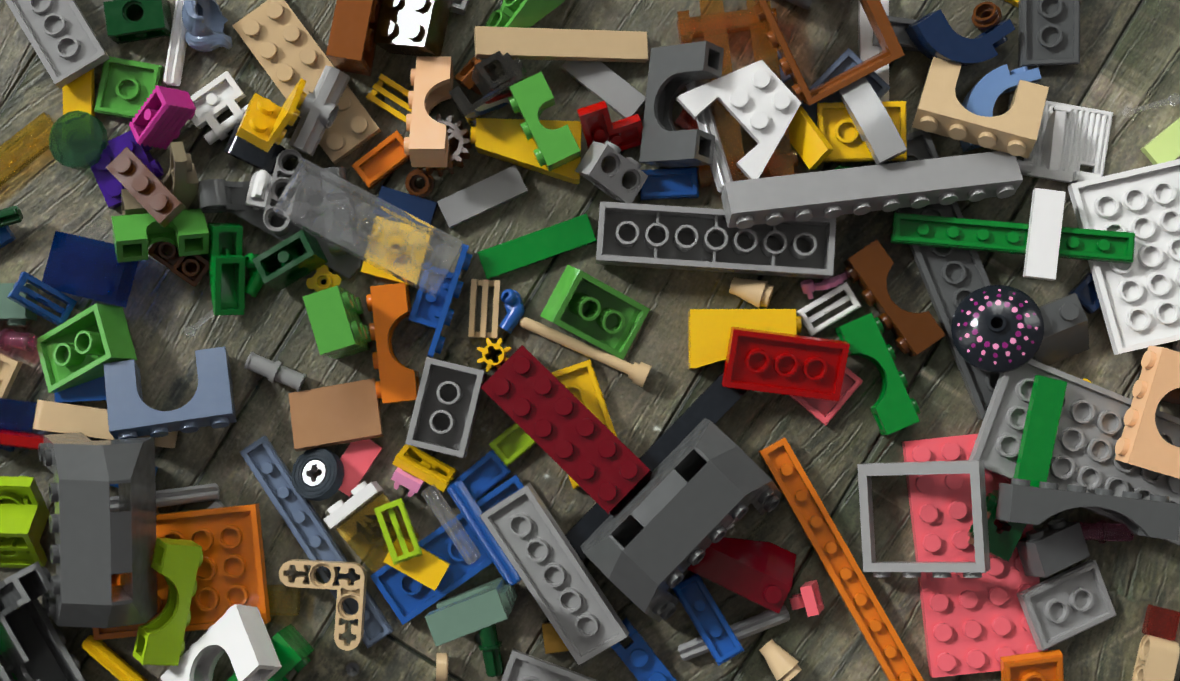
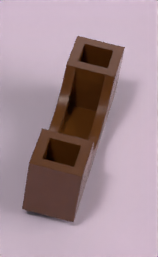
[843,239,945,357]

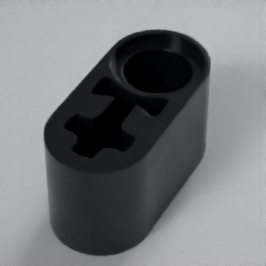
[224,125,286,175]

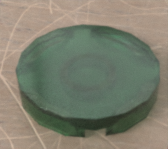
[49,110,108,170]

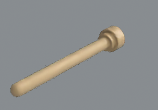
[519,317,652,387]

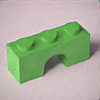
[507,72,581,172]
[111,209,209,263]

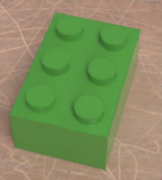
[302,285,372,360]

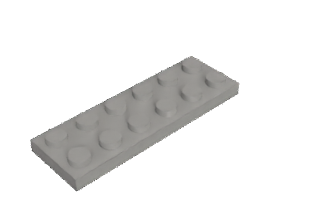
[480,483,629,665]

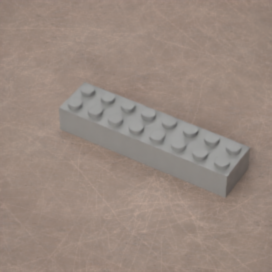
[596,201,836,279]

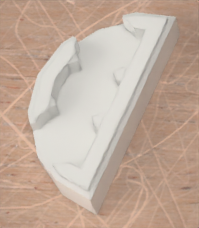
[1043,111,1067,171]

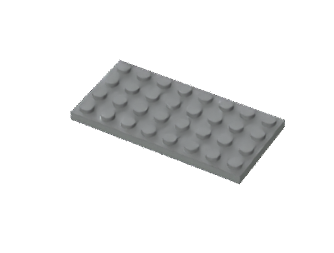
[969,359,1180,546]

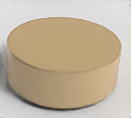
[436,653,448,681]

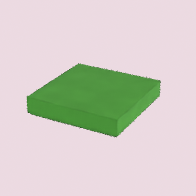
[94,56,164,120]

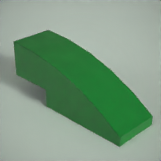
[208,223,245,316]

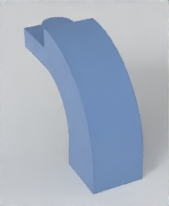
[960,64,1042,152]

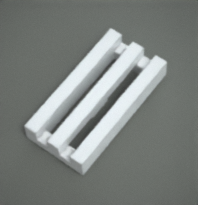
[796,282,862,337]

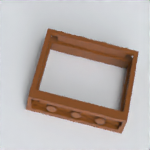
[752,0,905,106]

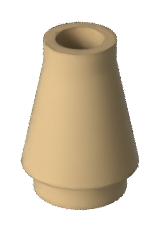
[729,277,774,309]
[759,639,802,681]

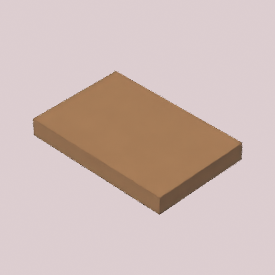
[288,378,384,452]

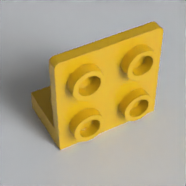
[236,78,307,153]

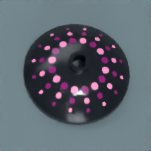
[951,285,1044,373]

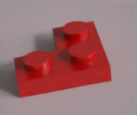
[577,100,643,151]

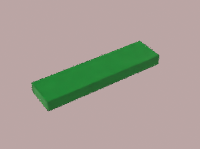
[477,214,596,280]
[1013,375,1067,487]

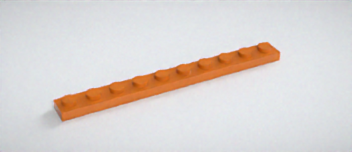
[758,437,924,681]

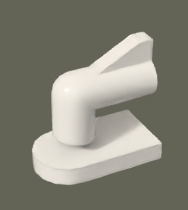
[245,170,272,210]

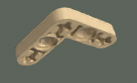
[279,559,367,651]

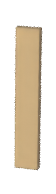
[474,26,648,63]

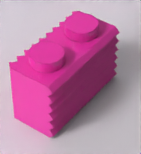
[129,86,196,150]

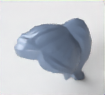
[182,0,233,52]

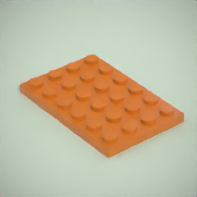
[93,503,271,641]

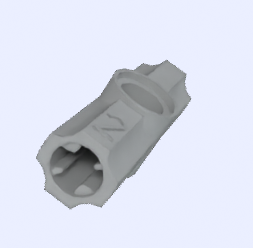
[288,65,350,156]

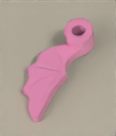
[800,273,848,300]

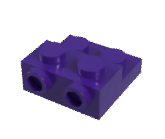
[85,131,164,209]

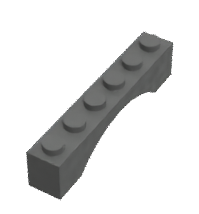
[996,478,1180,540]

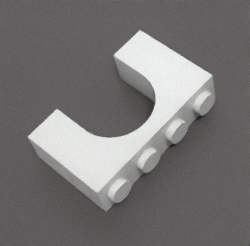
[160,604,282,681]

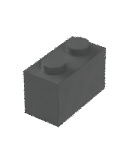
[1016,518,1090,577]

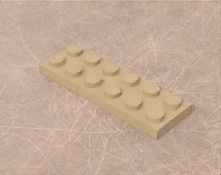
[232,0,381,164]

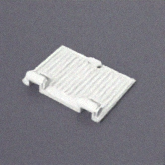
[1008,94,1113,184]

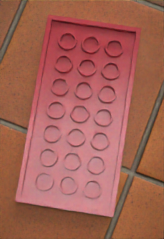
[902,433,1048,678]

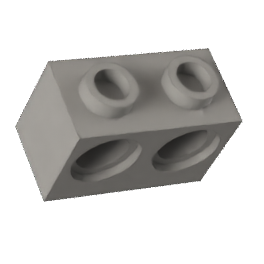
[575,141,648,203]

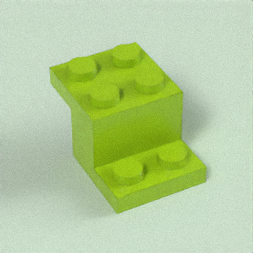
[0,476,50,568]

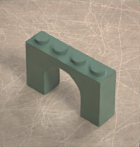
[425,577,518,647]

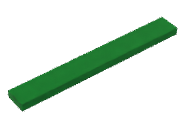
[891,213,1135,264]

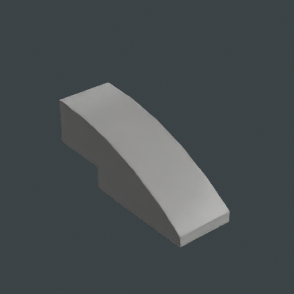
[838,76,907,165]

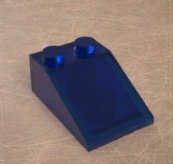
[42,231,138,308]

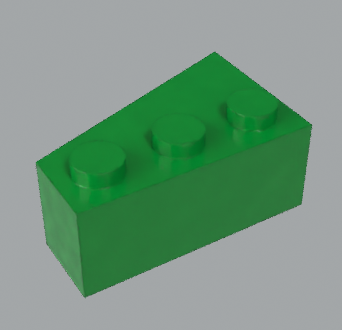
[227,624,314,681]

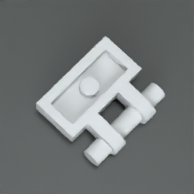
[190,71,248,145]

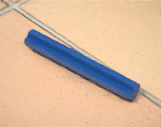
[447,480,521,586]

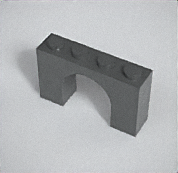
[639,41,724,168]

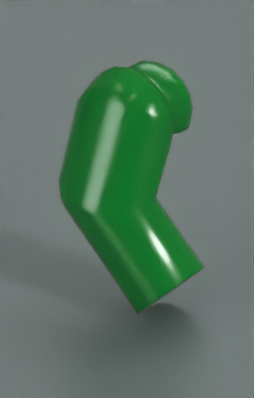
[244,253,264,298]

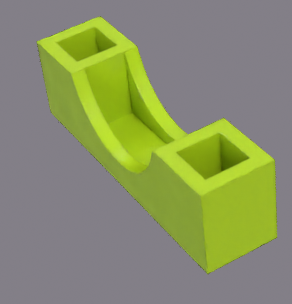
[133,537,203,666]

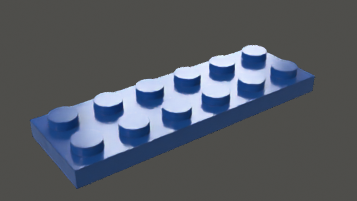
[370,474,524,625]

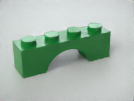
[835,313,920,435]

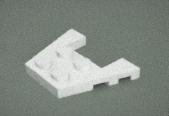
[677,60,801,179]

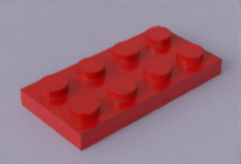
[722,327,850,401]

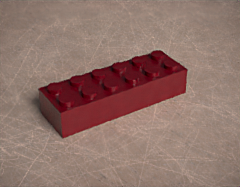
[480,345,652,515]

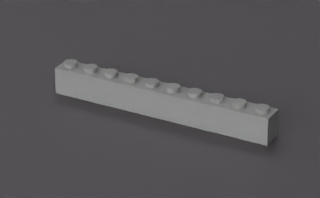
[721,151,1023,229]

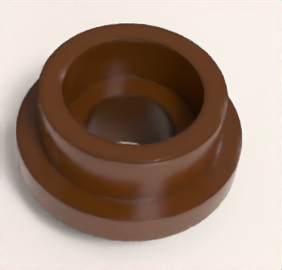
[972,2,1002,30]
[405,169,435,198]

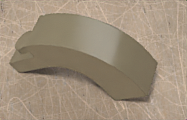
[121,142,199,215]

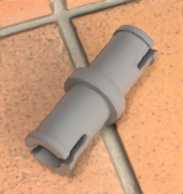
[244,352,306,391]

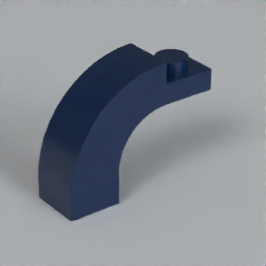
[905,9,1015,67]

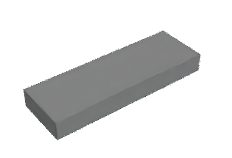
[561,60,646,118]
[437,165,528,229]

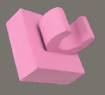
[391,467,425,497]

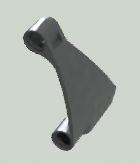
[198,166,362,279]

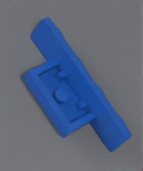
[408,244,472,358]

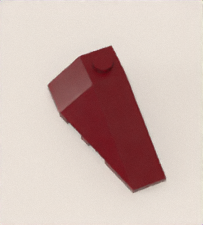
[688,537,796,614]

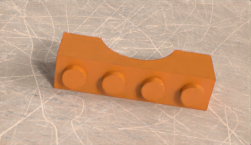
[366,283,420,404]

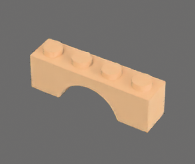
[404,56,454,167]

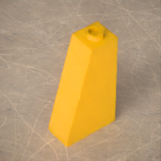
[470,118,582,184]
[688,309,802,369]

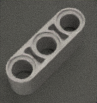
[263,149,306,236]

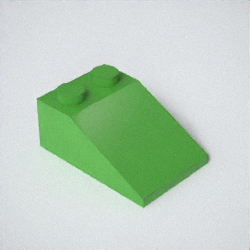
[540,265,650,360]
[35,303,137,393]

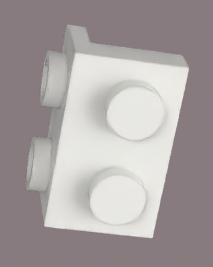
[323,481,392,540]

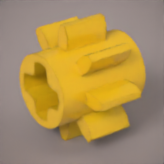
[477,338,512,373]

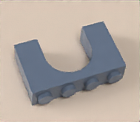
[103,346,237,439]

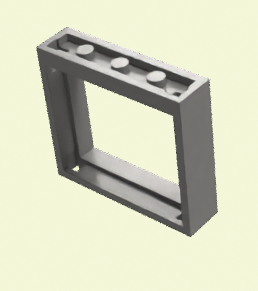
[857,460,991,578]

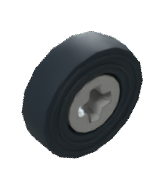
[291,448,344,501]

